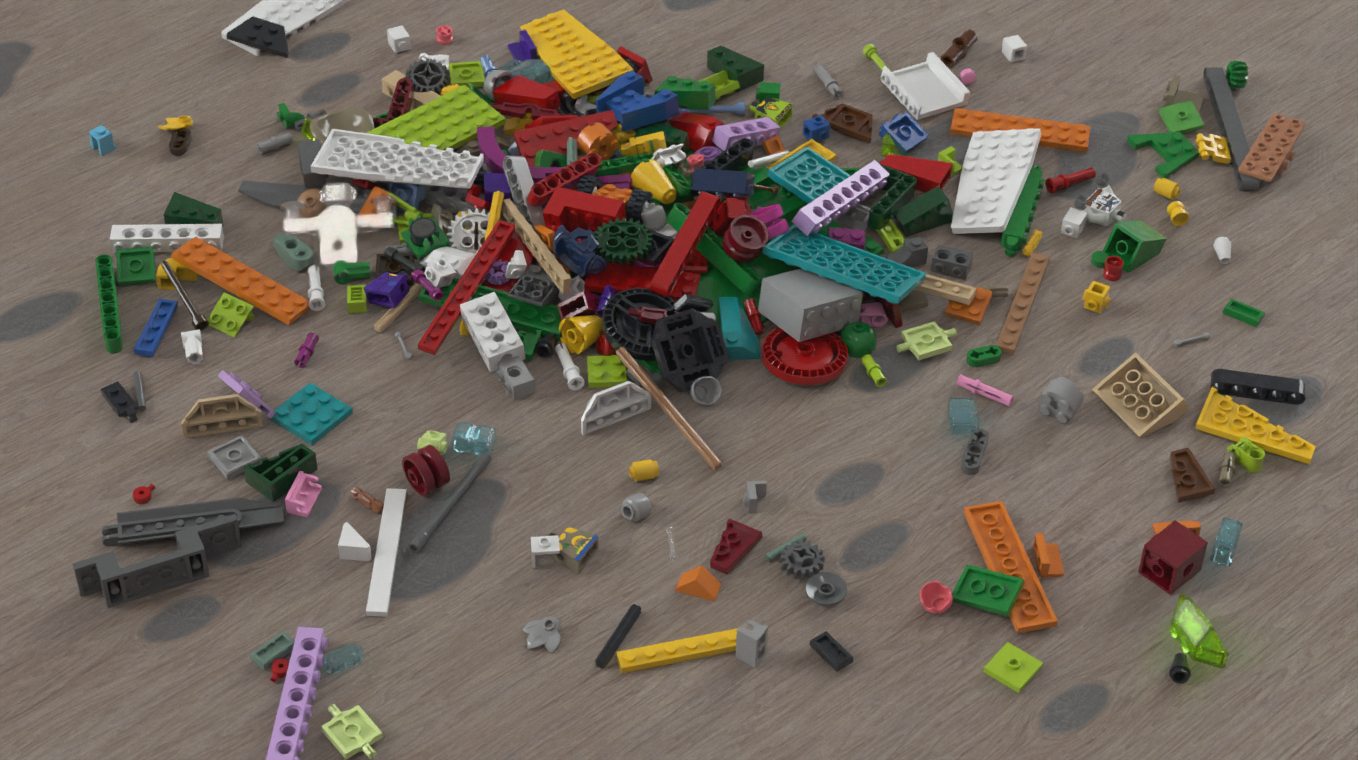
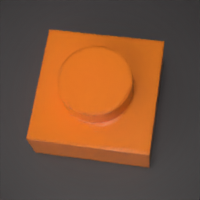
[762,135,785,156]

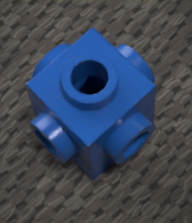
[803,115,831,142]

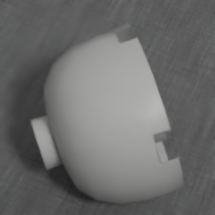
[483,70,514,102]

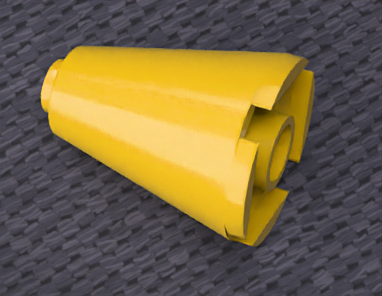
[631,159,677,204]
[559,315,603,354]

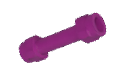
[412,269,444,301]

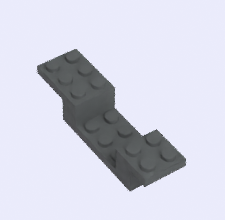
[72,514,242,608]

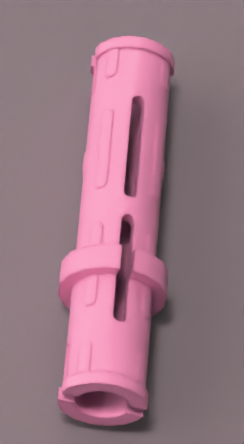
[956,374,1014,407]

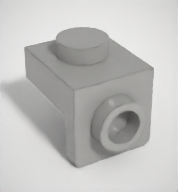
[743,481,767,513]

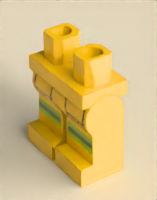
[621,131,667,156]

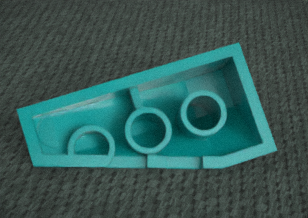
[719,297,760,360]

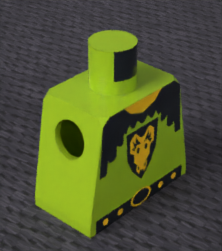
[750,97,793,130]

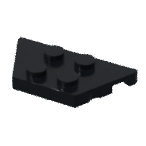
[226,16,288,58]

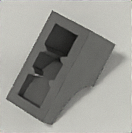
[886,236,928,268]

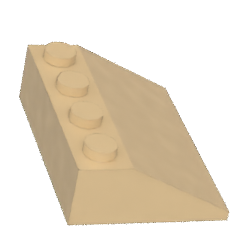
[1092,352,1189,438]

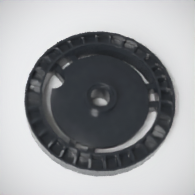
[601,288,681,361]

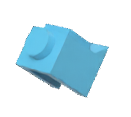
[89,125,118,156]

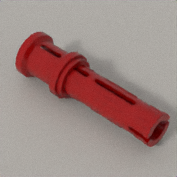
[1045,167,1096,194]

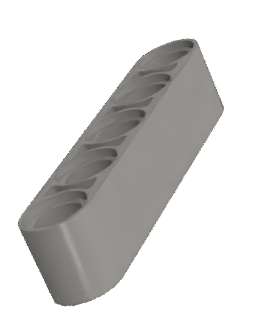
[503,156,546,231]

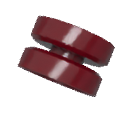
[722,215,769,263]
[402,445,450,496]

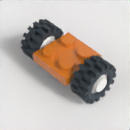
[576,175,653,223]

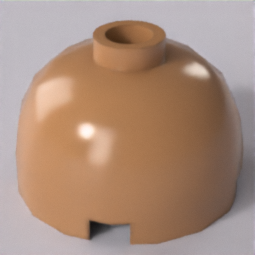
[296,188,334,225]

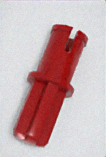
[744,299,764,335]

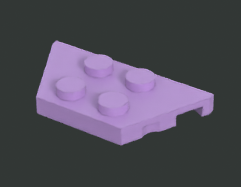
[218,370,276,418]

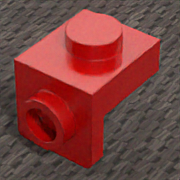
[465,184,491,211]

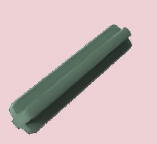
[567,137,578,165]

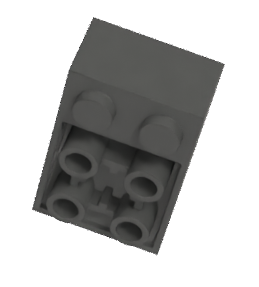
[507,264,560,306]

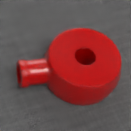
[132,484,155,504]
[270,659,289,683]

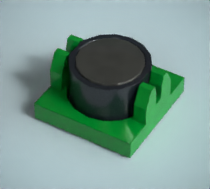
[401,214,450,259]

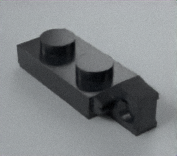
[101,381,138,423]

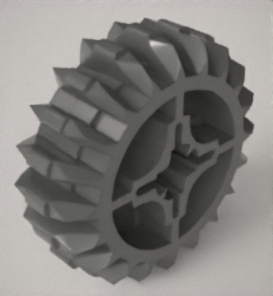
[405,58,451,95]

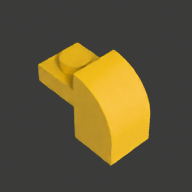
[156,258,199,290]

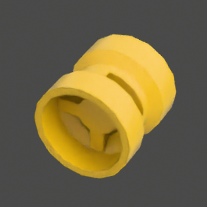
[1167,201,1189,226]

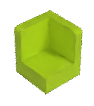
[938,146,962,177]

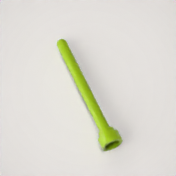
[862,44,891,72]

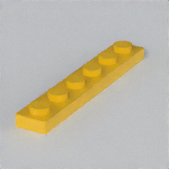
[616,628,738,674]

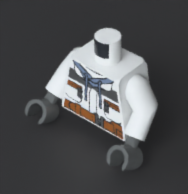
[1074,173,1127,227]

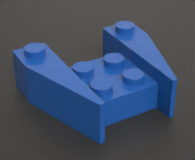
[596,71,679,132]

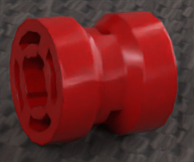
[1103,256,1124,282]

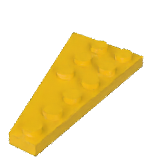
[1195,387,1316,465]

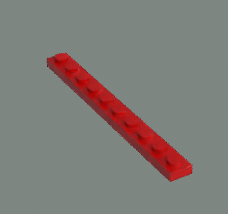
[418,220,515,355]

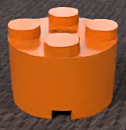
[577,122,620,161]

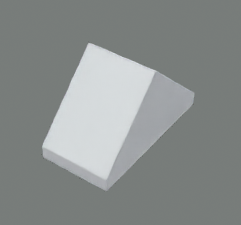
[338,522,372,561]

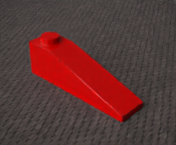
[670,112,724,152]

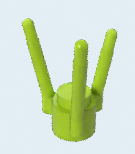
[386,193,423,226]

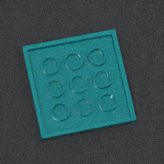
[767,147,851,204]

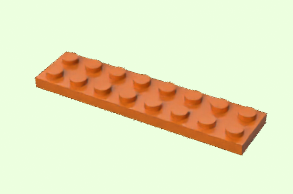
[950,108,1090,152]
[171,237,310,325]
[963,501,1058,634]

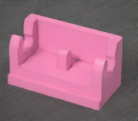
[285,471,322,517]

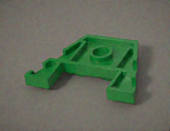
[1127,132,1199,179]

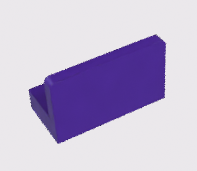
[508,29,537,66]

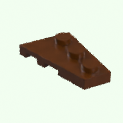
[1170,448,1215,503]

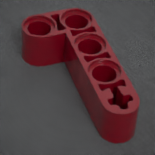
[373,78,414,129]

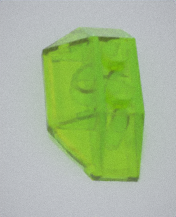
[1170,594,1229,669]

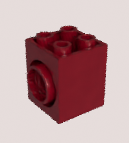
[1138,520,1208,595]

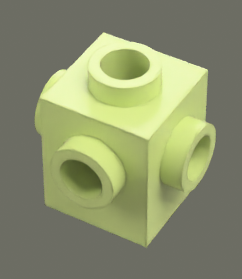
[417,431,447,455]

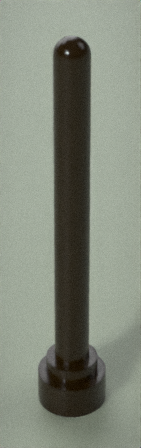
[161,260,209,331]

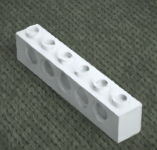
[110,224,224,253]

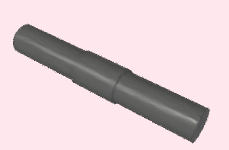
[133,371,146,411]

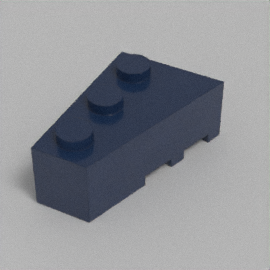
[692,168,755,198]

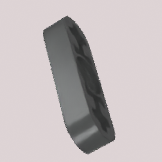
[961,429,989,475]

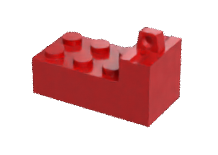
[542,187,627,233]

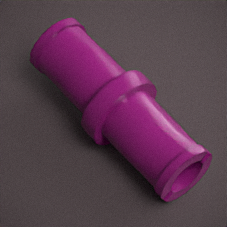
[294,332,319,368]

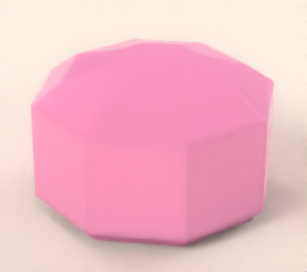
[959,68,976,85]

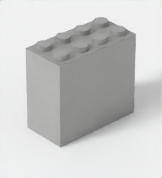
[758,268,863,342]

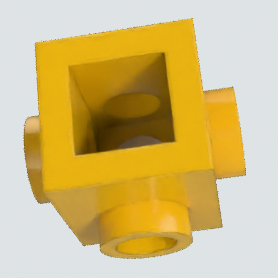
[1082,281,1111,314]

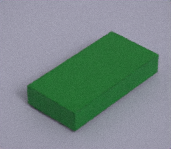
[1222,299,1265,328]

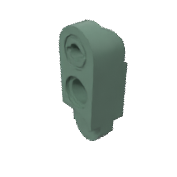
[273,234,314,271]

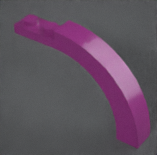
[477,127,565,184]

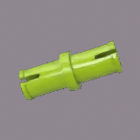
[861,354,887,387]

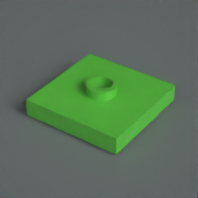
[1159,100,1204,134]

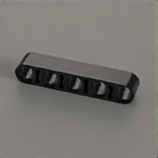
[691,138,754,195]
[1210,369,1305,405]

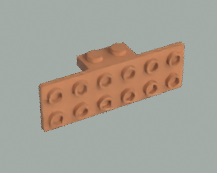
[1238,113,1306,182]

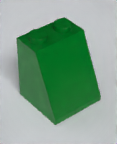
[1103,220,1167,272]

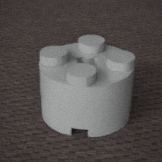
[1038,377,1084,423]

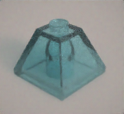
[508,59,551,84]

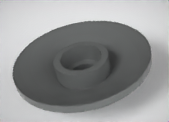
[805,573,847,606]

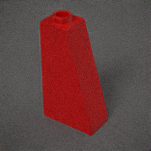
[492,74,561,110]
[879,154,953,193]

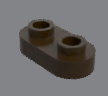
[169,128,191,156]

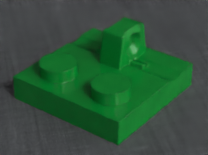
[116,247,156,286]

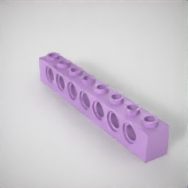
[792,160,890,236]
[266,627,328,760]

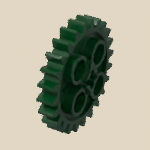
[593,218,653,265]

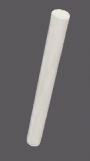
[748,151,790,167]

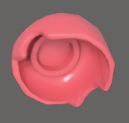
[919,581,953,614]

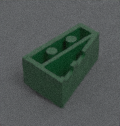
[634,122,690,160]
[892,186,953,237]
[163,192,224,228]

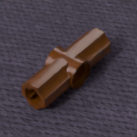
[941,29,978,67]

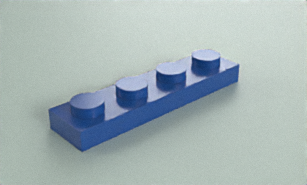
[134,299,178,357]

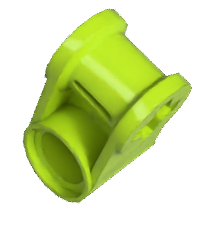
[1227,437,1265,473]

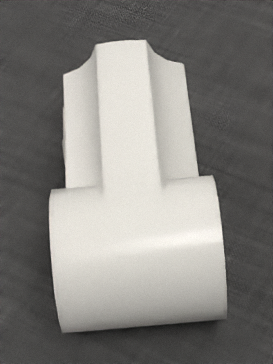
[181,329,204,365]

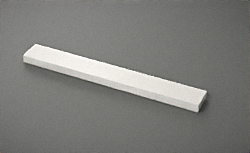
[366,488,407,617]

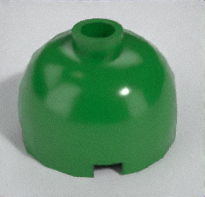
[839,322,876,358]

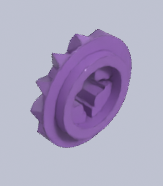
[695,146,722,164]
[485,259,511,285]

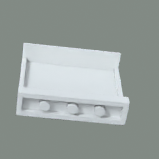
[881,52,970,120]

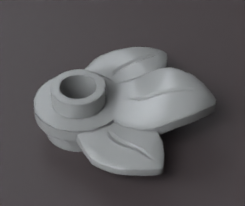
[523,616,561,653]

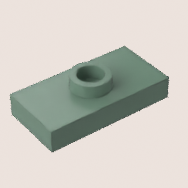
[250,631,295,671]

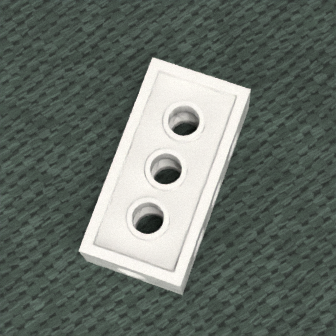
[460,292,525,372]

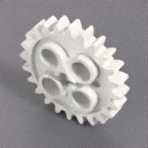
[447,208,490,254]

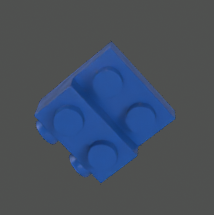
[879,112,929,154]

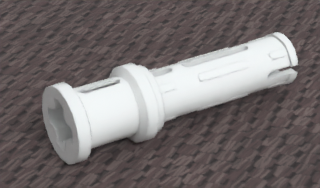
[308,265,325,311]
[555,343,585,391]

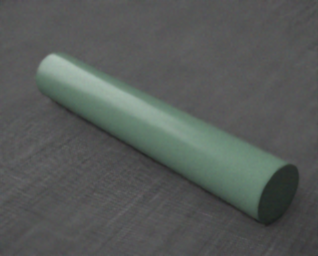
[765,533,807,562]

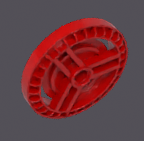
[761,327,848,385]

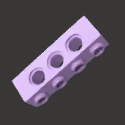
[712,117,781,151]

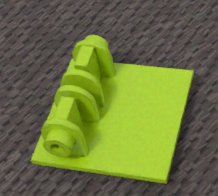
[207,292,254,338]

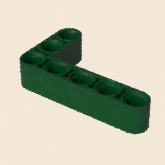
[867,164,917,230]

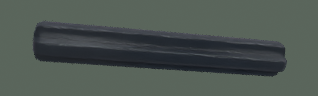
[595,604,641,669]

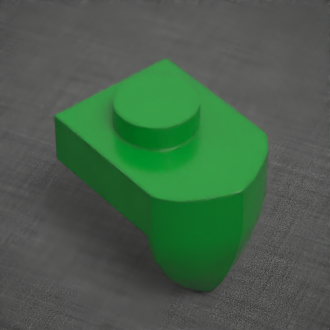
[277,103,304,128]

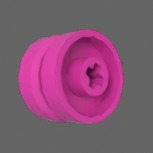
[749,204,789,239]

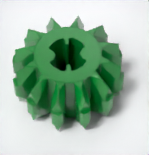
[1226,61,1248,89]

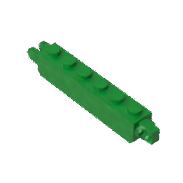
[1000,165,1045,257]

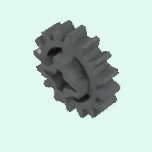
[780,540,825,580]

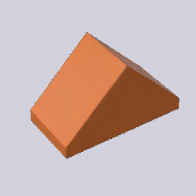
[676,565,721,601]

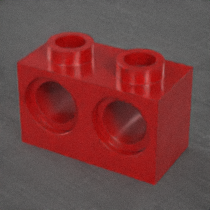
[712,198,745,235]

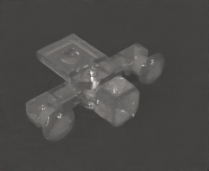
[280,182,397,265]

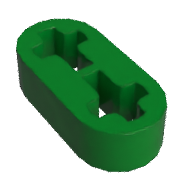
[966,345,1002,367]

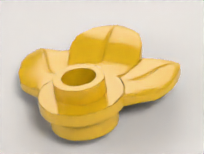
[158,115,193,130]

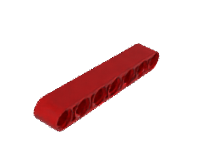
[649,191,720,297]

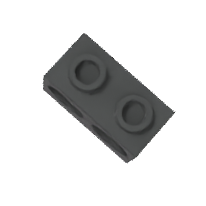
[931,244,973,280]

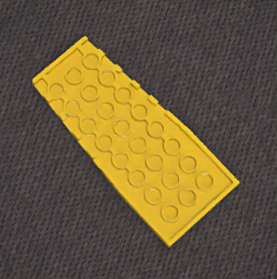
[520,10,634,99]

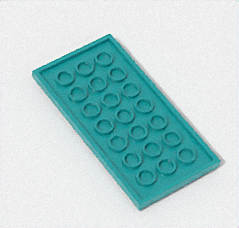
[762,225,926,304]

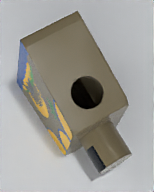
[549,527,599,575]

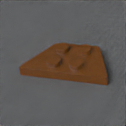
[812,103,873,144]

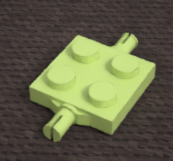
[896,321,957,361]
[321,704,383,759]

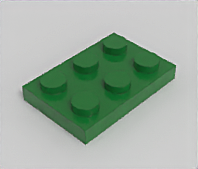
[952,565,1025,617]

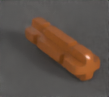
[350,486,384,514]

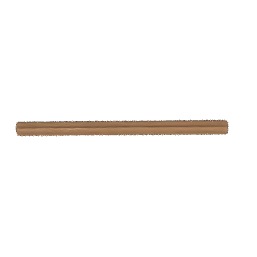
[616,347,722,470]

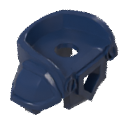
[553,225,607,277]

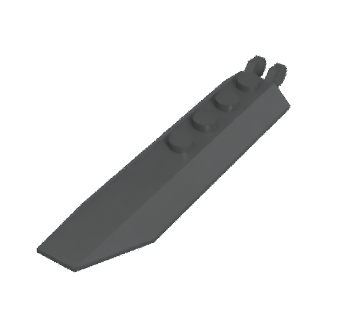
[238,181,394,213]
[102,497,284,546]

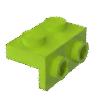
[699,70,740,100]

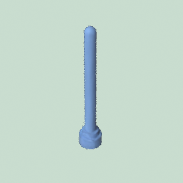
[677,102,745,116]

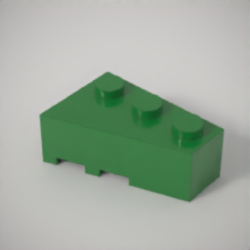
[654,76,716,110]

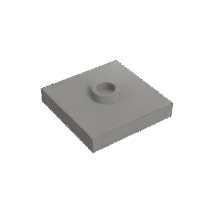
[207,435,262,480]

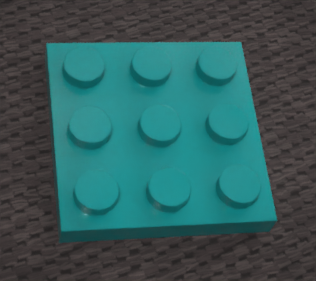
[270,382,353,446]

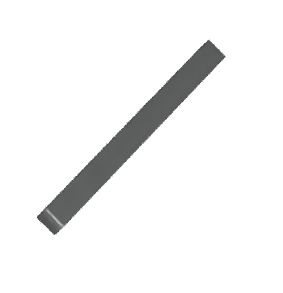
[1203,67,1259,190]

